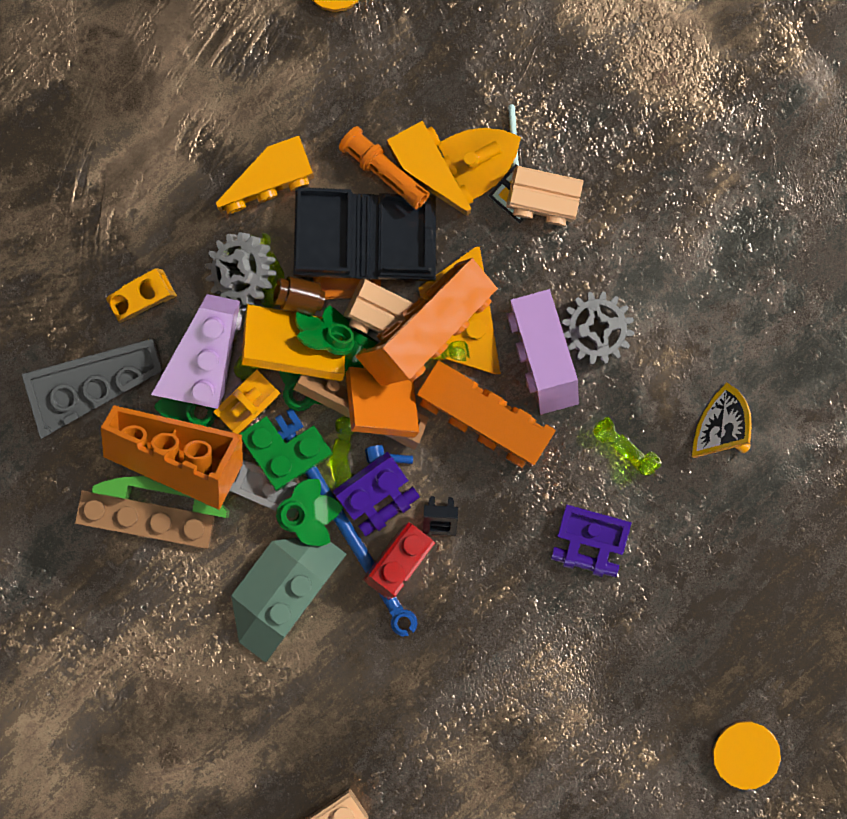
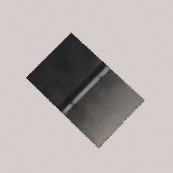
[293,187,436,281]

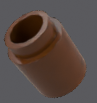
[273,276,325,316]

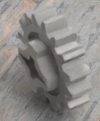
[205,232,276,306]
[561,291,634,365]

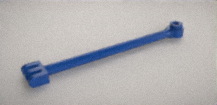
[275,408,418,637]

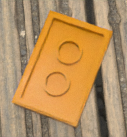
[241,304,345,381]

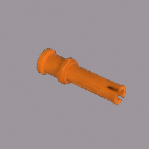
[339,126,430,210]

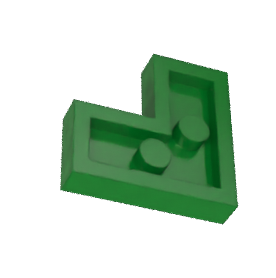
[240,416,333,492]

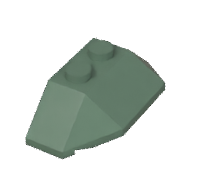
[231,537,347,662]

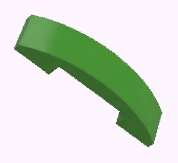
[92,476,230,518]

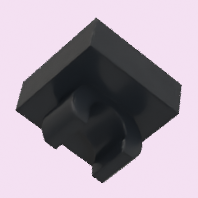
[423,496,458,536]

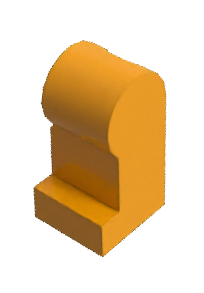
[106,268,177,323]

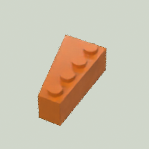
[355,258,498,386]
[417,360,556,469]
[101,405,243,510]

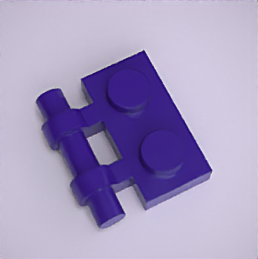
[333,451,420,536]
[551,504,632,578]

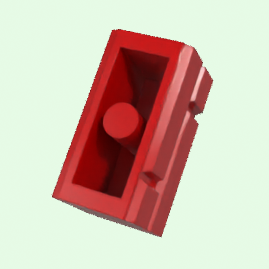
[362,522,435,600]

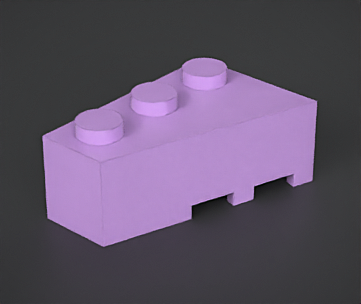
[507,289,579,415]
[151,294,240,409]

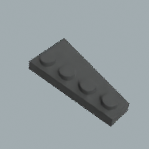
[22,338,163,439]

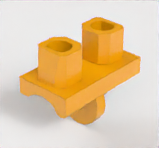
[213,369,281,434]

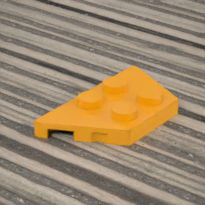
[419,246,501,375]

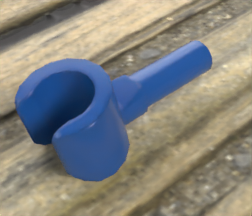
[365,445,413,464]

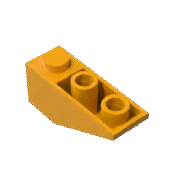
[387,121,474,216]
[216,135,314,214]

